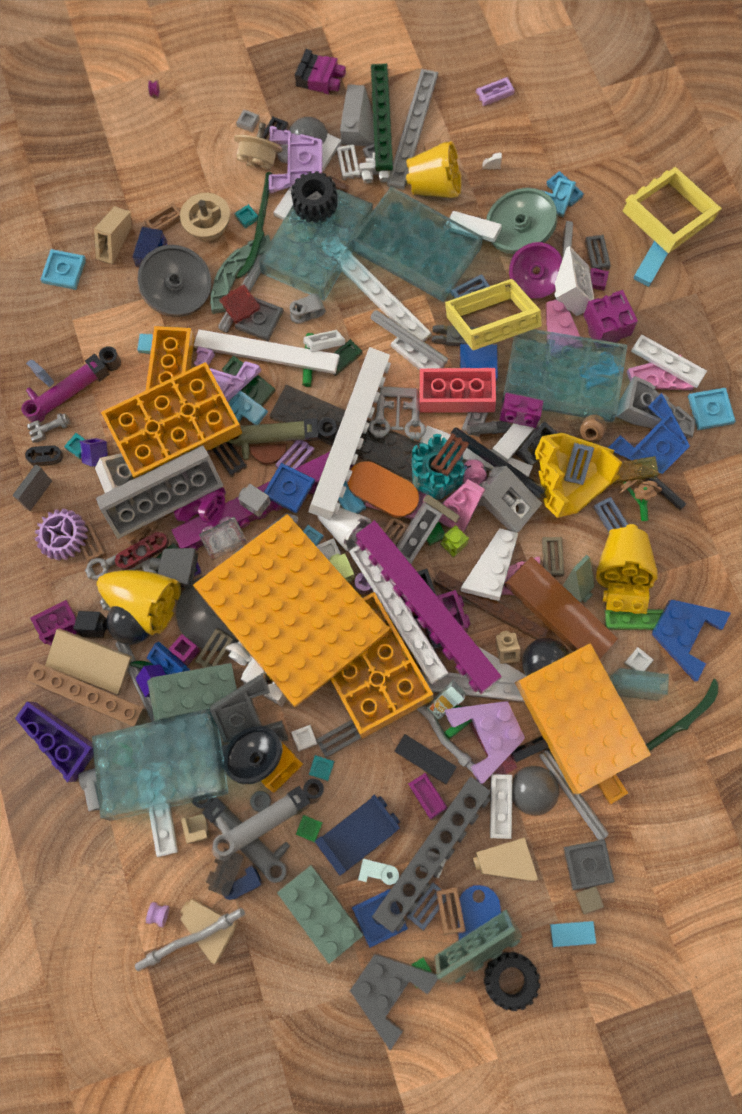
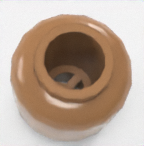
[580,415,607,442]

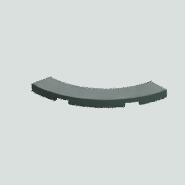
[211,235,273,314]

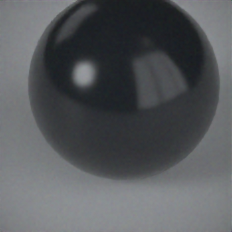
[107,606,154,645]
[522,638,569,676]

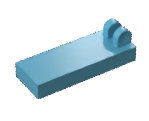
[633,241,668,287]

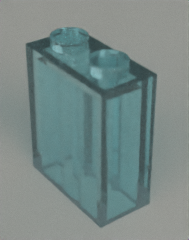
[609,668,669,701]

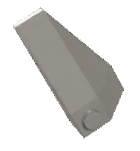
[340,84,374,146]
[616,376,696,438]

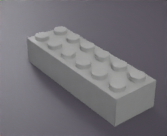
[96,445,224,539]

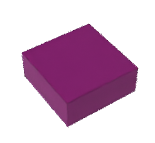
[590,268,609,291]

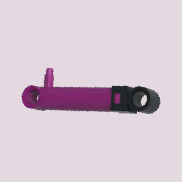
[21,346,121,423]

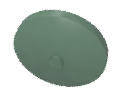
[486,188,558,254]

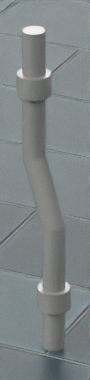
[417,705,475,774]
[135,908,245,971]

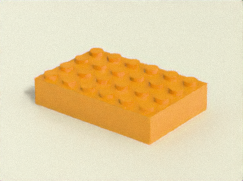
[101,362,242,479]
[330,592,433,739]
[514,643,651,794]

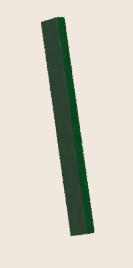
[371,63,393,171]

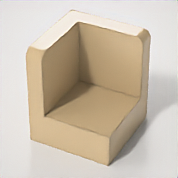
[181,814,210,844]

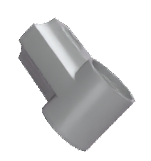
[78,767,108,812]

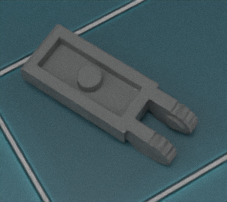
[432,325,479,346]

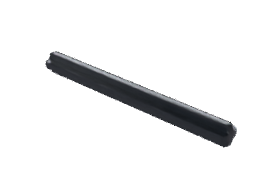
[450,427,546,498]

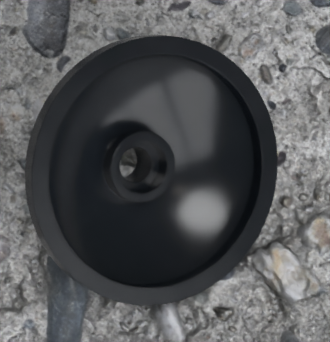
[223,726,282,785]

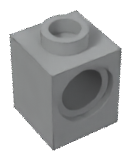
[238,484,271,517]

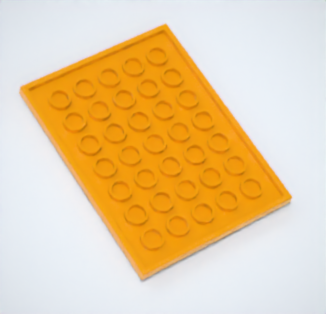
[193,514,390,708]

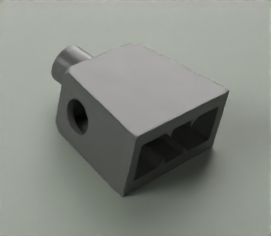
[149,548,199,589]

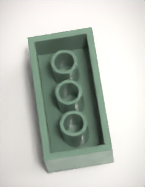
[147,663,237,721]
[277,865,364,964]

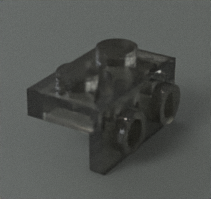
[205,847,244,897]

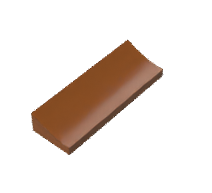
[504,556,618,660]

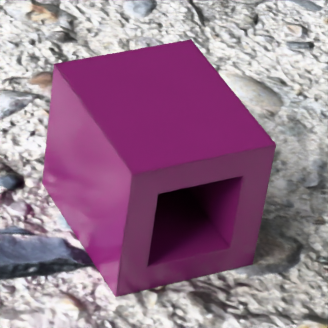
[169,634,201,666]

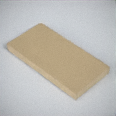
[45,628,132,694]

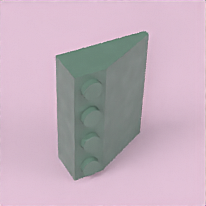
[435,909,522,985]

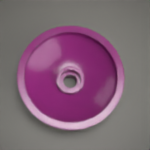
[509,242,562,298]

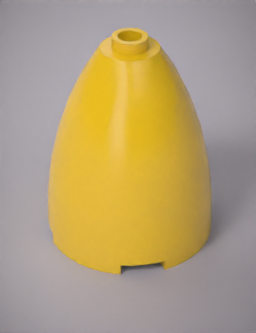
[96,570,181,636]

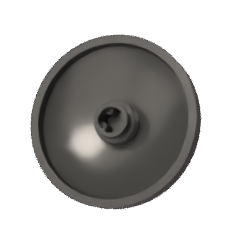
[137,245,211,317]
[176,575,238,651]

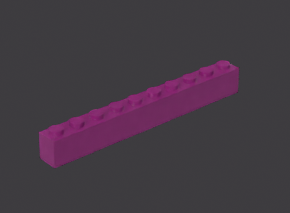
[171,452,354,551]
[355,520,502,694]

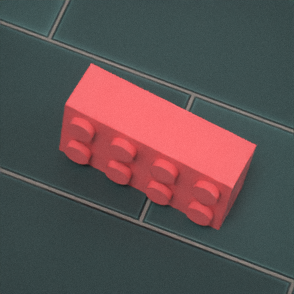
[419,368,496,413]

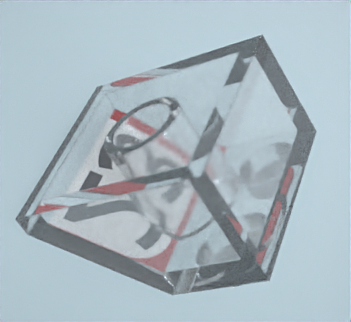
[199,516,247,560]

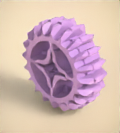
[34,509,88,561]

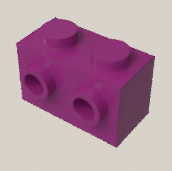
[499,393,543,428]
[437,590,471,632]

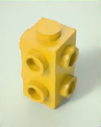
[603,582,649,614]

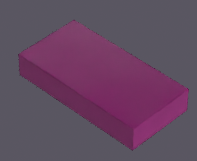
[408,773,447,820]

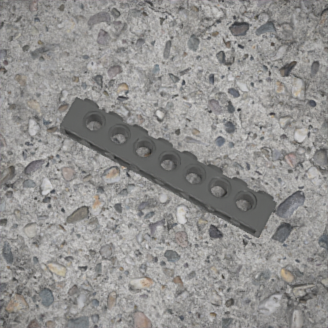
[372,776,491,933]

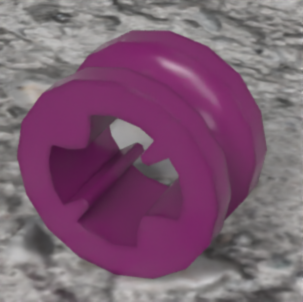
[148,80,160,97]

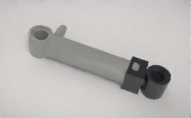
[212,779,324,860]

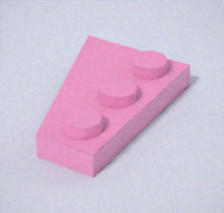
[627,355,694,390]
[438,480,485,533]

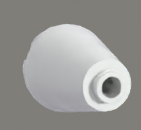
[318,507,372,552]

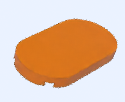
[347,461,419,518]

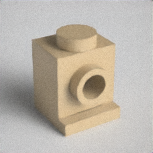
[496,631,520,664]

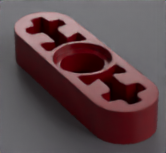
[115,532,169,570]

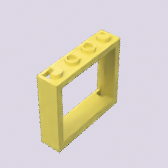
[623,167,722,254]
[445,279,542,351]

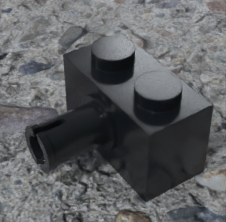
[515,421,558,465]

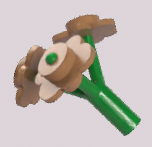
[619,480,662,521]

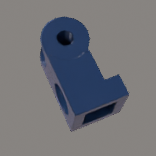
[221,865,264,900]

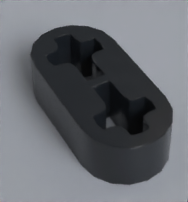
[25,445,63,466]

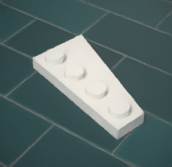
[461,528,518,601]

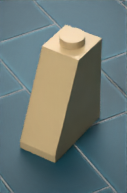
[94,206,131,264]
[473,838,538,881]
[181,899,238,964]

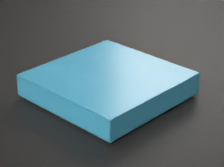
[40,249,86,290]
[688,387,736,430]

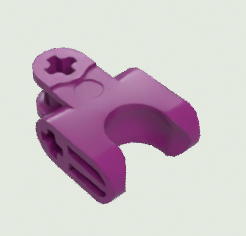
[174,487,226,522]

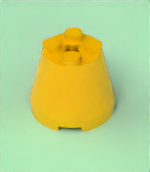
[406,141,462,198]
[596,524,658,589]

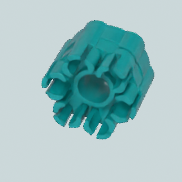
[411,434,465,500]

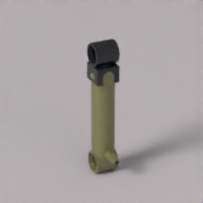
[227,417,339,460]

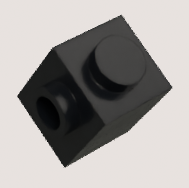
[73,611,108,638]

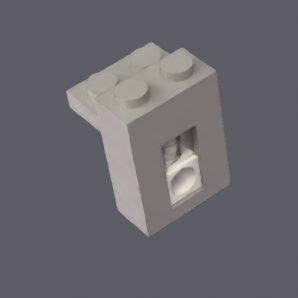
[477,466,542,532]

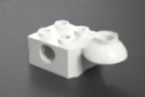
[225,641,287,707]

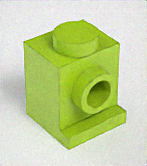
[440,525,469,558]

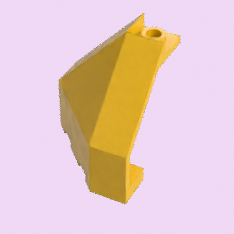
[535,433,622,518]

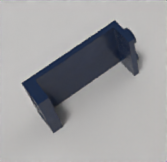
[314,794,401,876]

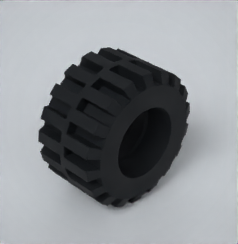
[291,171,338,223]
[483,951,541,1011]

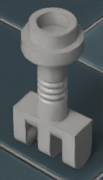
[27,413,70,443]

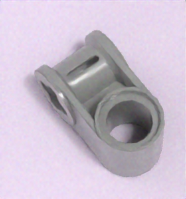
[290,294,326,324]

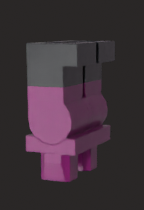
[294,49,346,94]

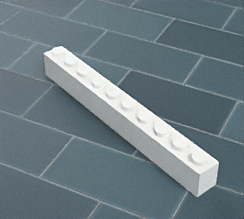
[308,347,391,520]

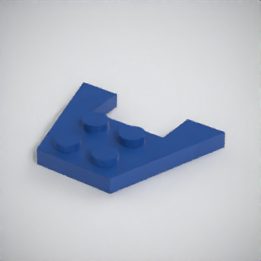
[608,393,690,474]
[651,599,731,682]

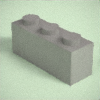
[396,502,442,564]

